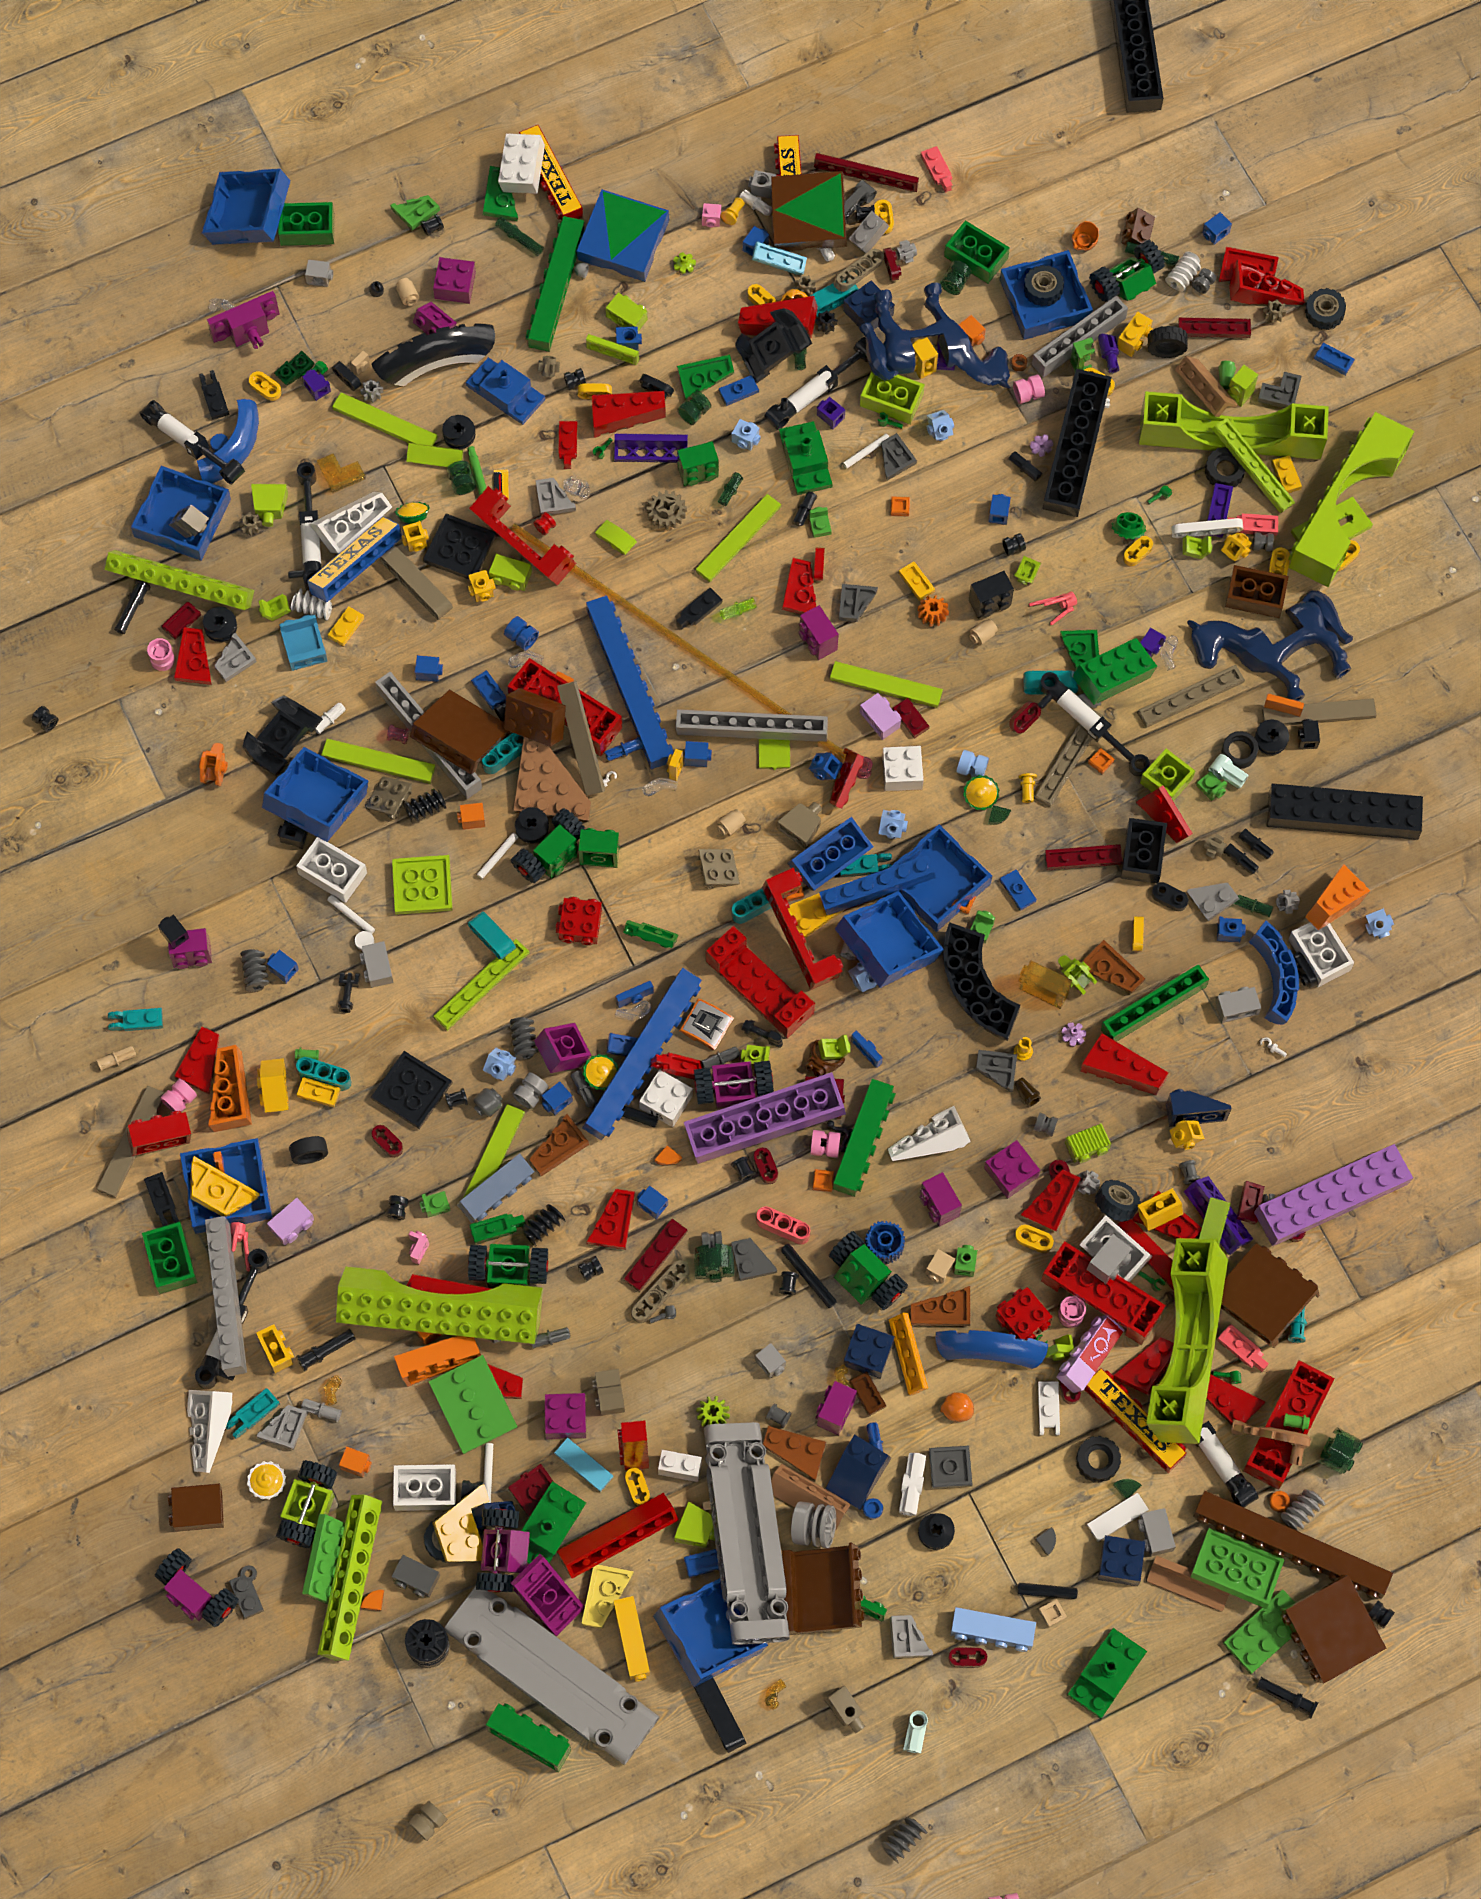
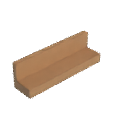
[1175,356,1238,417]
[771,1464,851,1531]
[1146,1555,1230,1612]

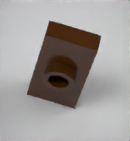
[849,1372,886,1416]

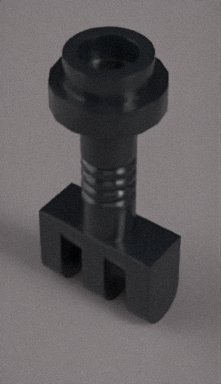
[338,972,360,1013]
[742,1020,783,1048]

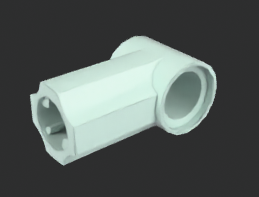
[1208,754,1249,789]
[903,1711,928,1754]

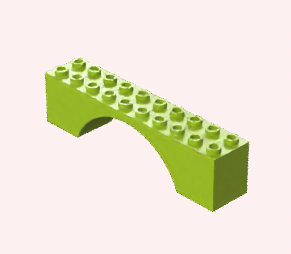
[1139,391,1329,460]
[1288,412,1415,587]
[1146,1238,1228,1444]
[336,1266,543,1344]

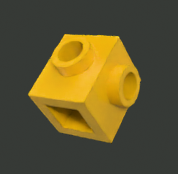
[401,521,429,552]
[1221,533,1252,561]
[468,570,496,602]
[1169,1120,1205,1150]

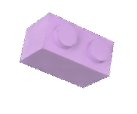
[860,693,901,740]
[267,1198,314,1246]

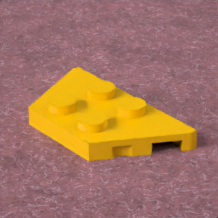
[190,1156,260,1217]

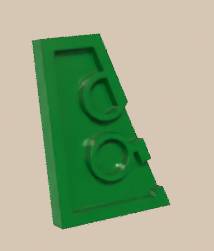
[482,166,518,222]
[677,354,734,402]
[1060,630,1099,670]

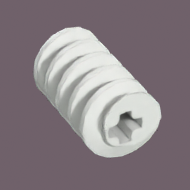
[1165,252,1201,292]
[291,588,332,620]

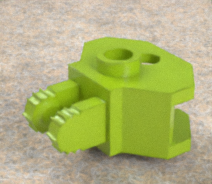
[1058,955,1097,995]

